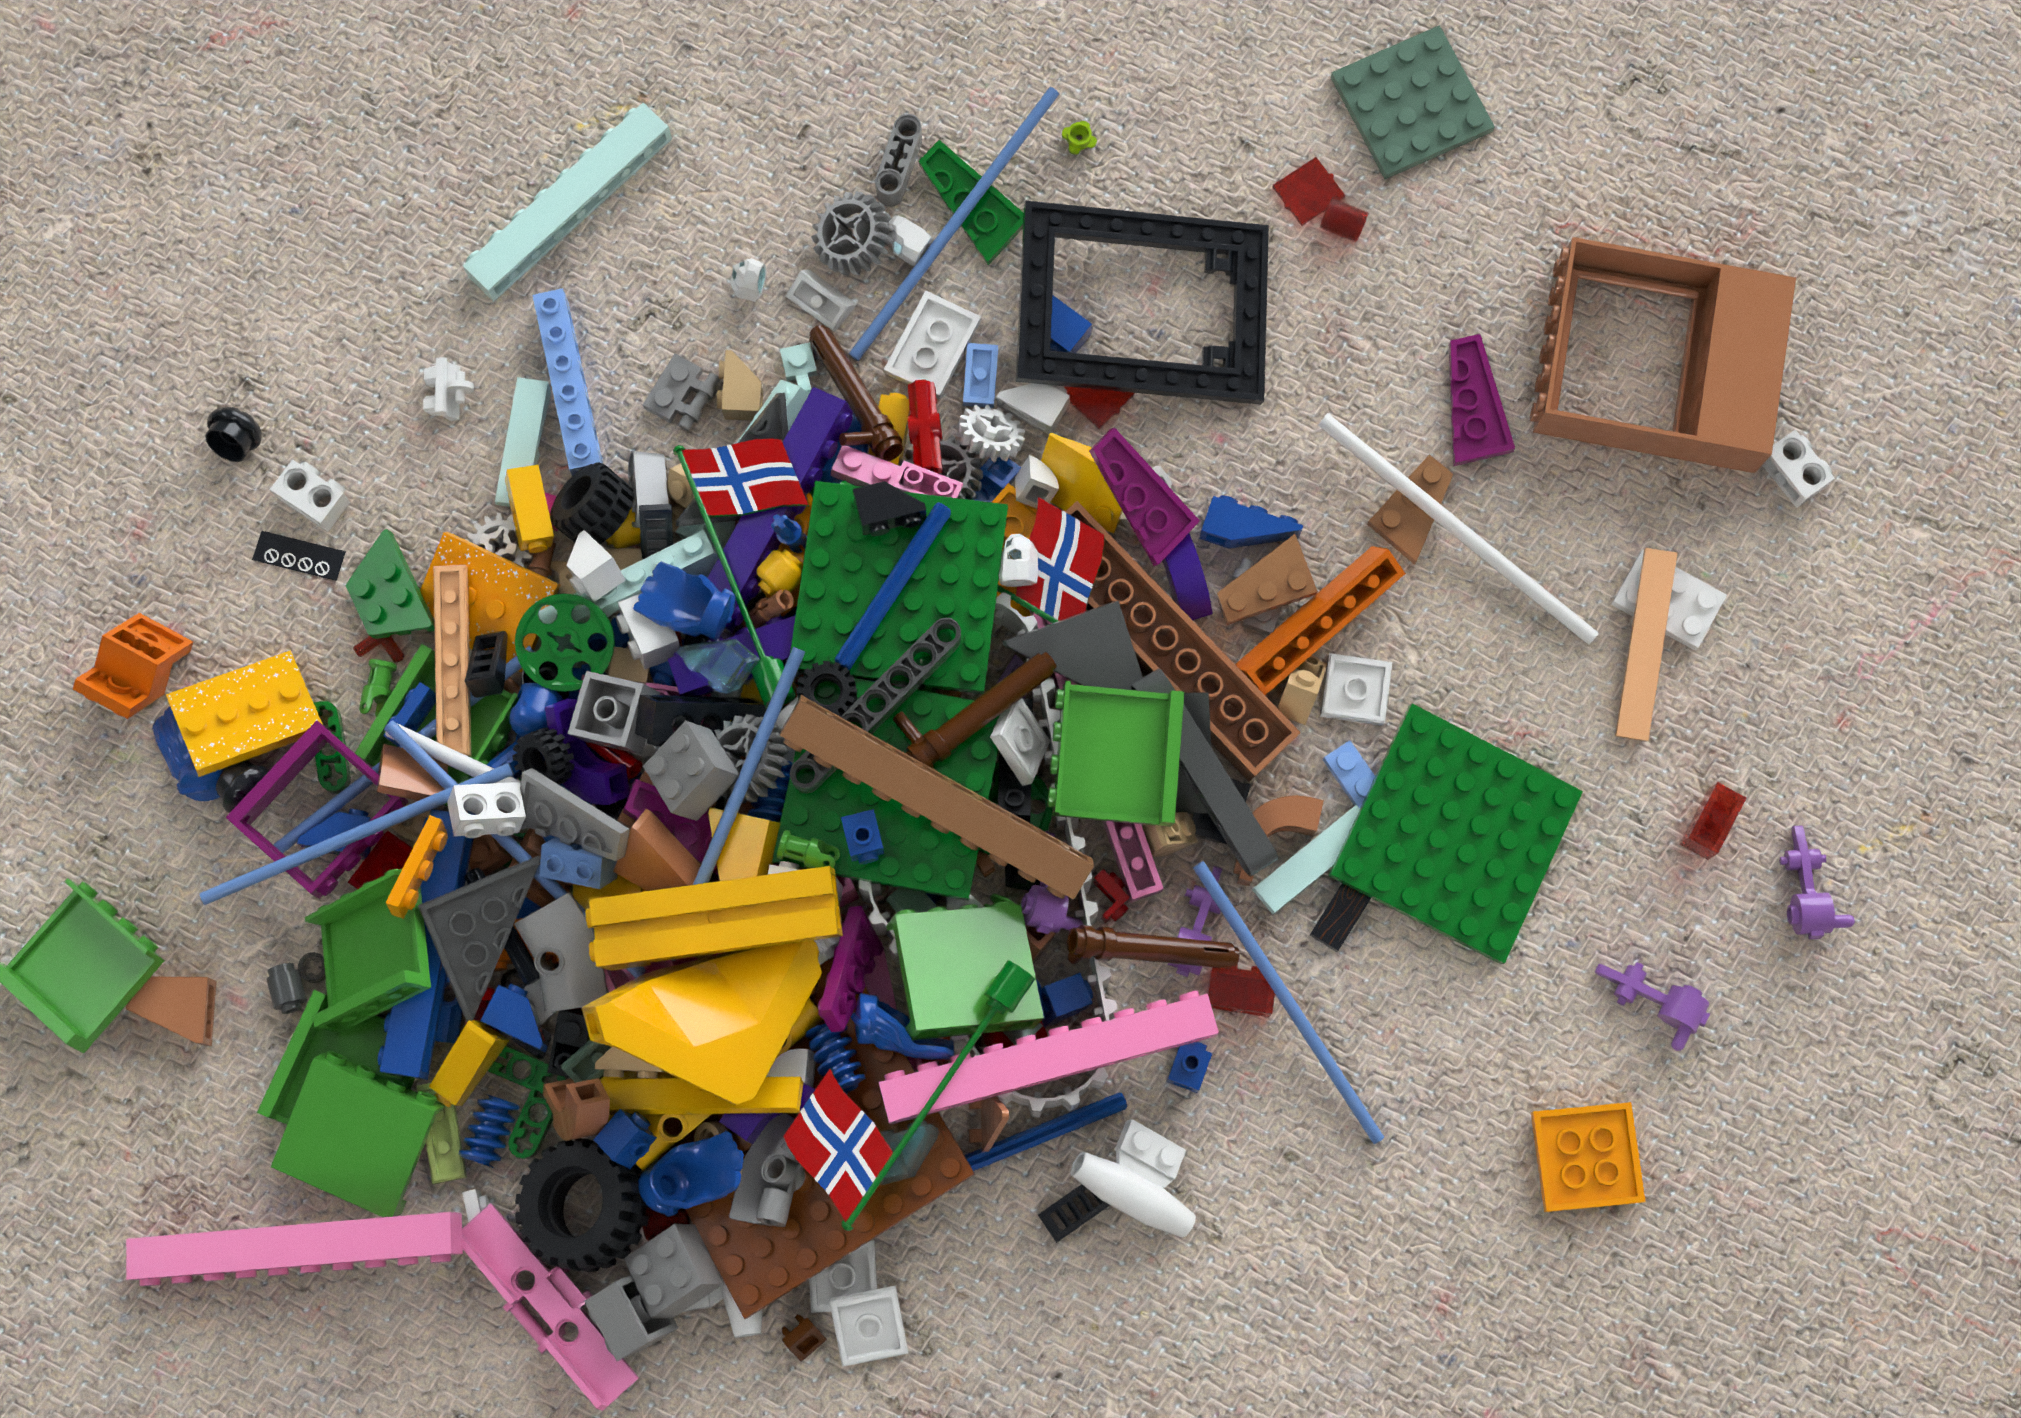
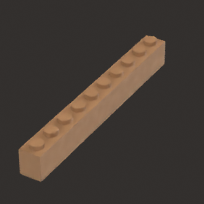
[780,695,1094,900]

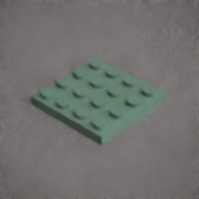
[1330,25,1495,179]

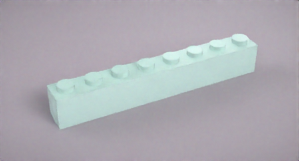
[463,103,672,302]

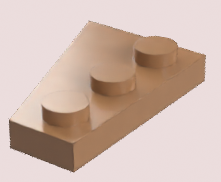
[1367,454,1453,565]
[1216,534,1318,625]

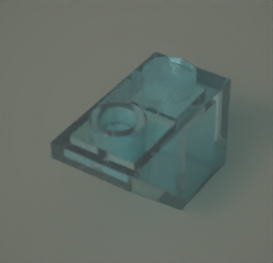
[676,639,760,694]
[880,1121,939,1185]

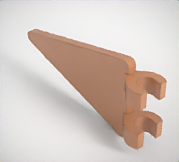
[969,1096,1009,1152]

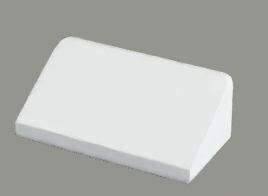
[785,269,856,332]

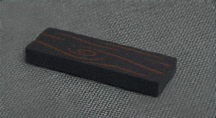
[1310,883,1371,952]

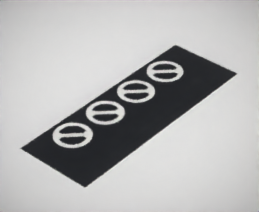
[252,531,346,581]

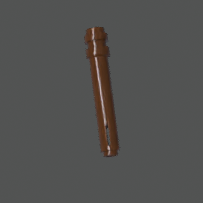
[809,325,903,461]
[893,652,1057,769]
[1067,925,1240,969]

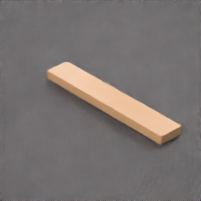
[1615,548,1678,742]
[433,565,472,757]

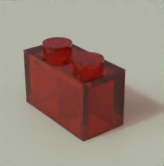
[1679,782,1746,860]
[1207,964,1275,1018]

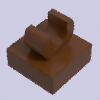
[781,1314,827,1362]

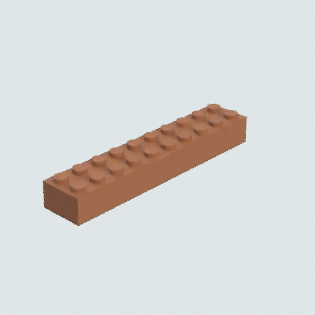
[1065,501,1301,782]

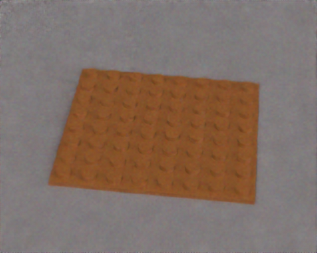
[658,957,975,1319]

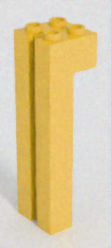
[585,866,843,971]

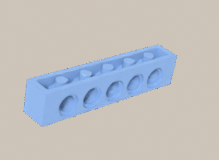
[532,288,603,476]

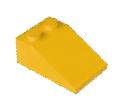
[1041,433,1123,533]

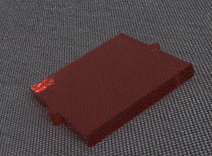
[1272,157,1346,226]
[1064,386,1135,430]

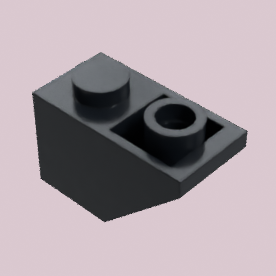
[853,481,926,537]
[547,1007,590,1078]

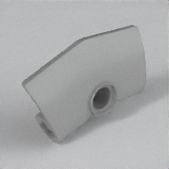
[514,893,607,1012]
[729,1114,805,1227]

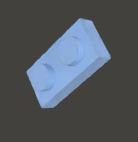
[963,343,998,408]
[1322,740,1375,808]

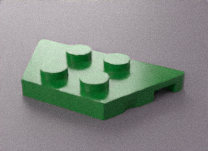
[345,529,435,639]

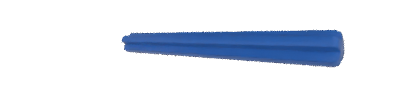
[835,502,951,670]
[965,1092,1127,1171]

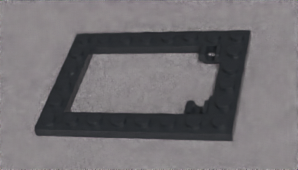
[1016,200,1269,405]

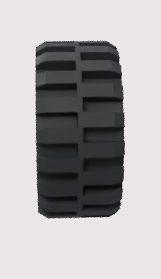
[515,1138,649,1272]

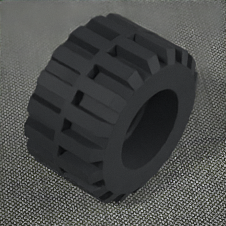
[550,462,634,545]

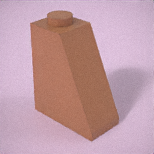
[613,809,701,891]
[126,976,217,1046]

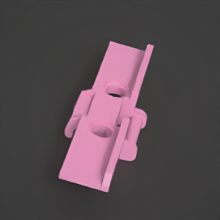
[462,1203,639,1411]

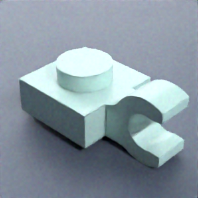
[780,342,817,394]

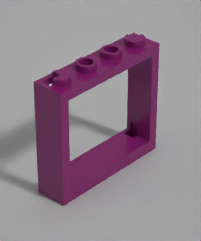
[226,720,409,899]

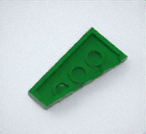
[918,140,1024,265]

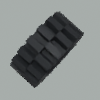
[797,661,858,717]
[513,728,575,785]

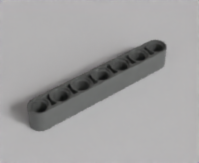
[790,618,961,794]
[1131,668,1278,877]

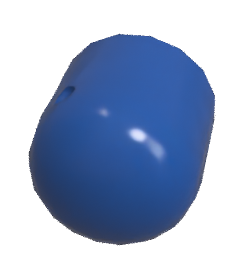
[509,683,563,737]

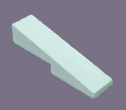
[495,377,551,507]
[1252,805,1360,915]

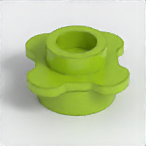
[1062,121,1097,155]

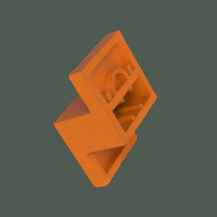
[73,613,193,719]

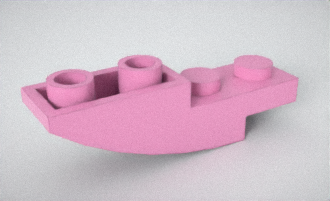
[830,446,963,498]

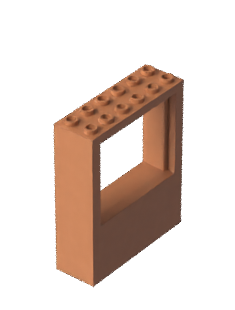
[1530,237,1796,473]

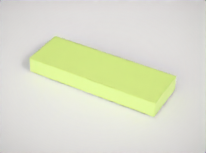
[417,1083,467,1184]

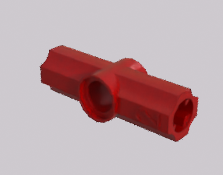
[908,379,943,474]

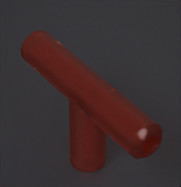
[353,634,405,663]

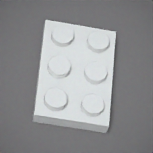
[884,290,981,400]
[1611,549,1727,651]

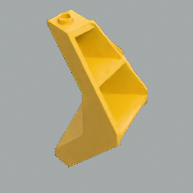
[581,940,822,1105]

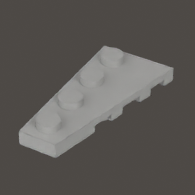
[520,768,630,861]

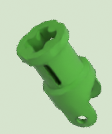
[359,659,397,717]
[777,830,840,868]

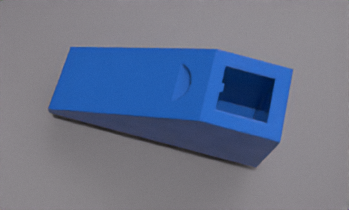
[1199,495,1304,549]

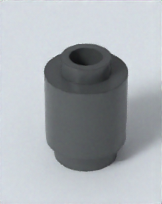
[266,963,307,1014]

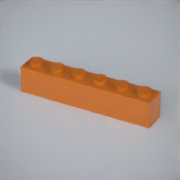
[1235,546,1406,695]

